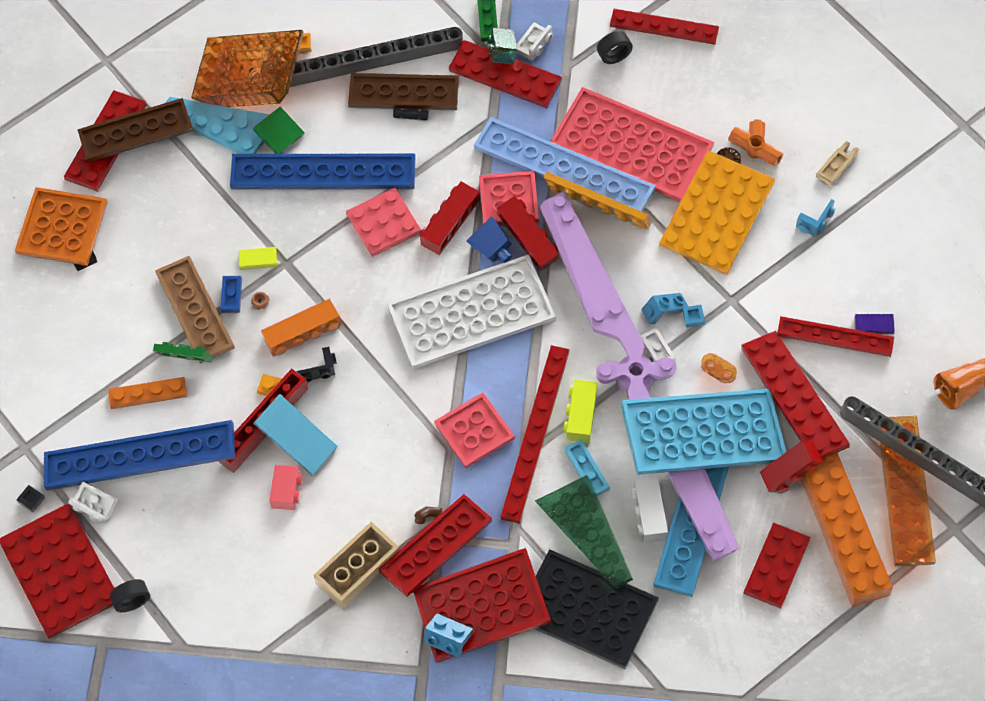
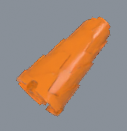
[933,358,985,410]

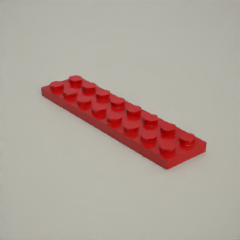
[741,330,850,459]

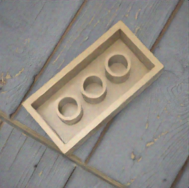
[313,522,400,610]

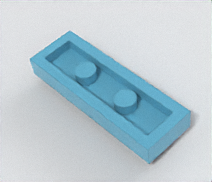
[564,439,610,498]

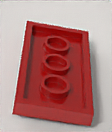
[743,522,811,609]

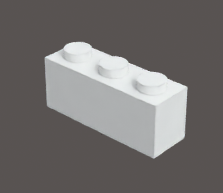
[631,477,668,543]

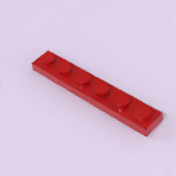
[610,8,719,45]
[777,316,895,357]

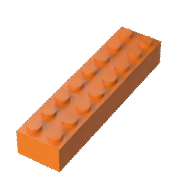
[802,453,893,607]

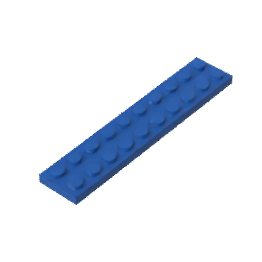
[230,153,416,189]
[44,420,235,490]

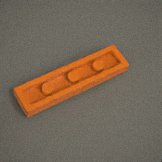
[108,377,187,409]

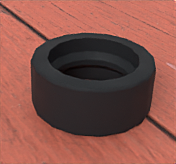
[596,31,633,64]
[109,579,151,613]

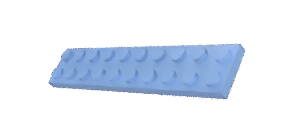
[474,117,656,212]

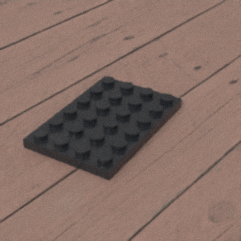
[535,549,659,670]

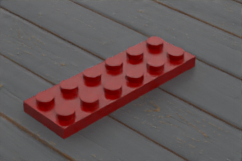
[449,40,562,108]
[64,90,147,192]
[379,494,492,597]

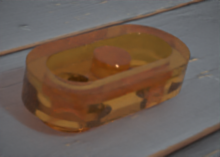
[701,353,737,384]

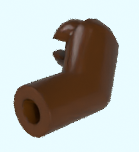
[414,506,442,524]

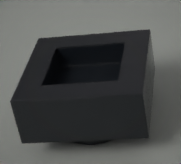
[16,485,45,513]

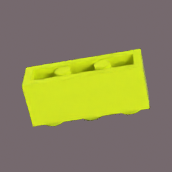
[563,380,597,443]

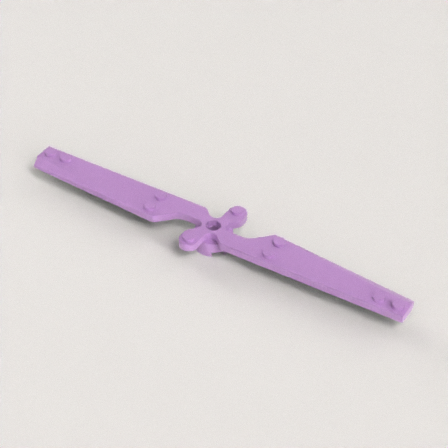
[540,192,739,562]

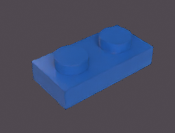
[221,276,242,313]

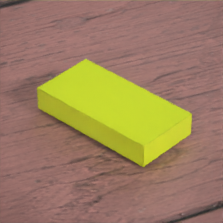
[239,247,278,269]

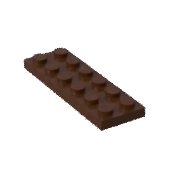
[348,73,459,110]
[77,98,193,163]

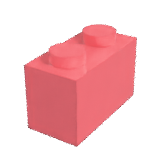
[269,465,303,510]

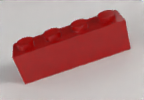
[419,181,480,255]
[496,196,559,272]

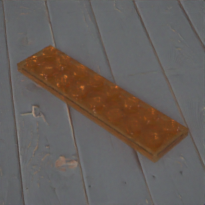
[880,416,936,566]

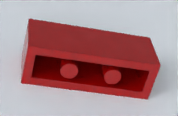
[760,441,823,494]

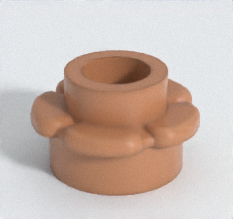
[251,292,270,310]

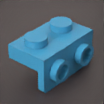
[424,614,473,658]

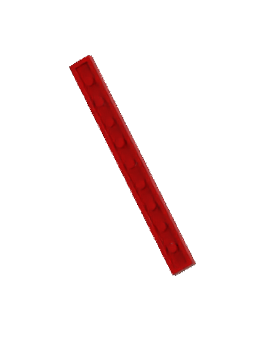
[501,345,570,524]

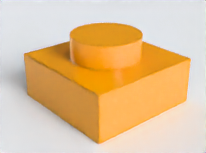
[293,33,311,53]
[257,374,281,396]

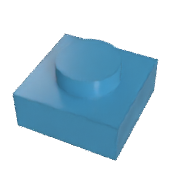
[682,305,705,328]

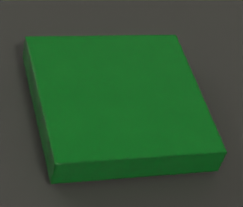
[253,106,305,154]

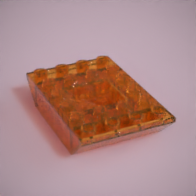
[191,30,304,107]

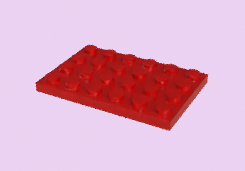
[0,503,114,639]
[413,548,551,663]

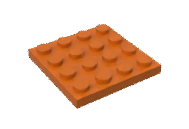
[15,187,108,266]

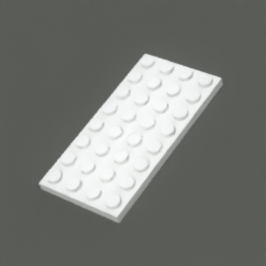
[387,254,556,369]

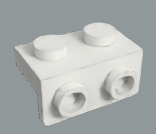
[514,23,553,61]
[68,482,118,522]

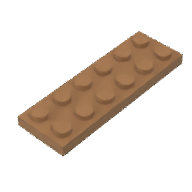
[155,256,235,364]

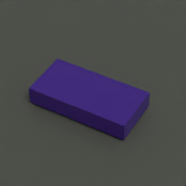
[854,314,895,334]

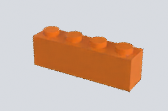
[261,298,341,357]

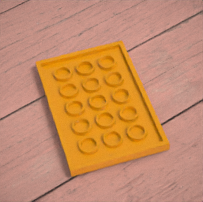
[659,150,775,275]

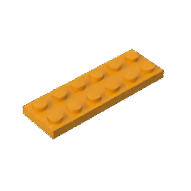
[543,171,652,229]

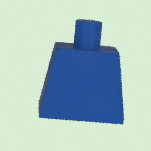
[466,216,512,263]

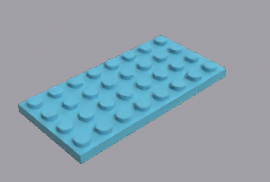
[620,389,787,475]

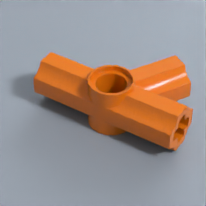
[728,119,784,166]

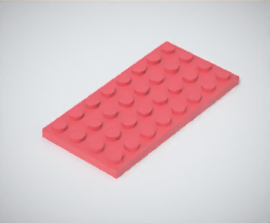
[550,87,714,202]

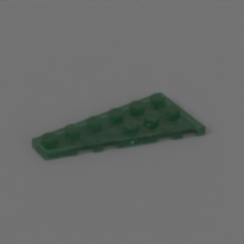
[535,475,633,589]

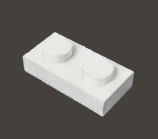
[640,328,675,361]

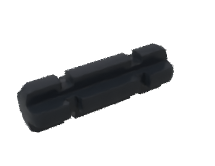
[393,107,429,120]

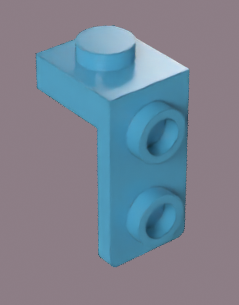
[796,199,836,237]
[641,293,689,324]

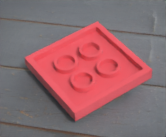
[479,171,539,226]
[346,187,421,257]
[434,392,515,469]

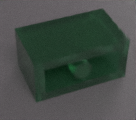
[487,28,517,64]

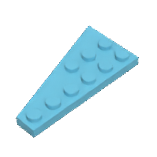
[165,97,270,154]

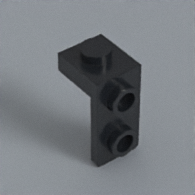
[296,347,337,383]

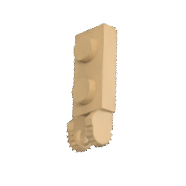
[816,141,860,186]

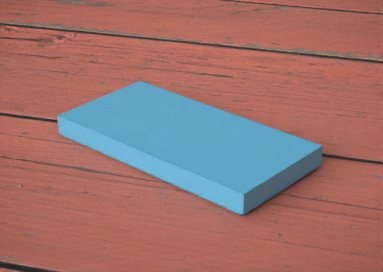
[253,394,338,476]

